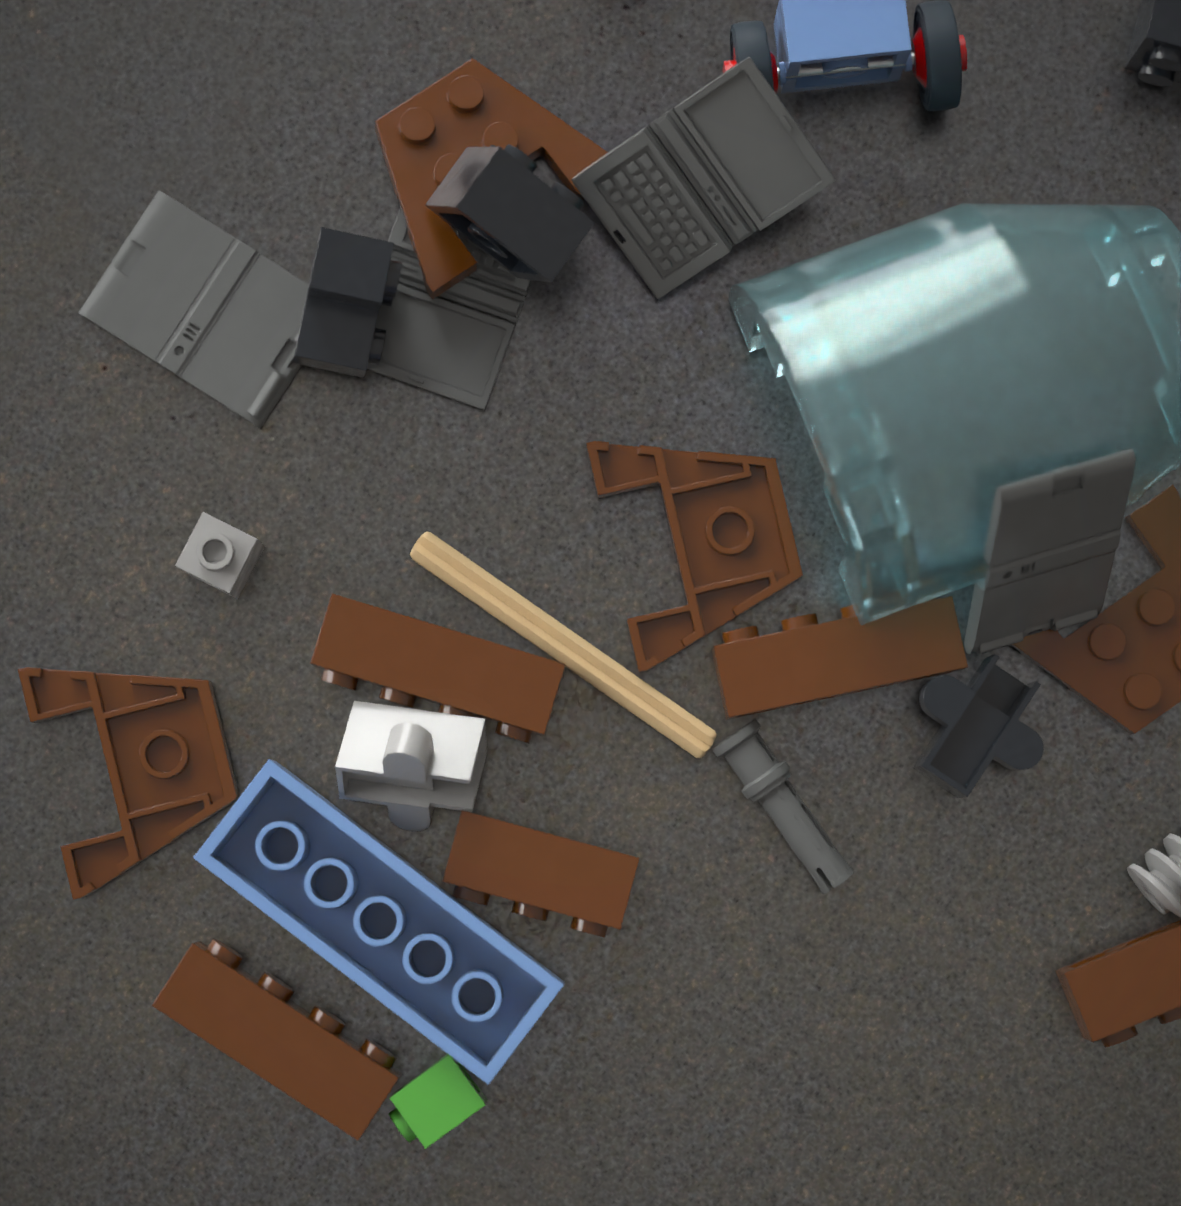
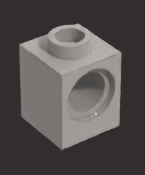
[175,512,265,599]

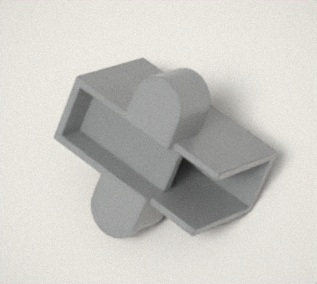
[335,701,488,831]

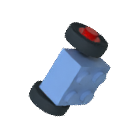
[723,0,967,111]

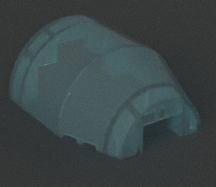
[728,203,1181,625]

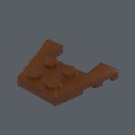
[375,58,608,300]
[586,441,803,673]
[1012,484,1181,734]
[18,667,239,900]

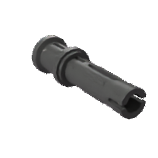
[712,719,854,894]

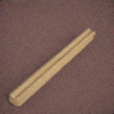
[410,532,717,758]

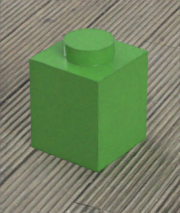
[389,1054,488,1149]

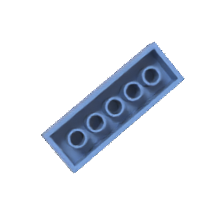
[193,759,564,1085]

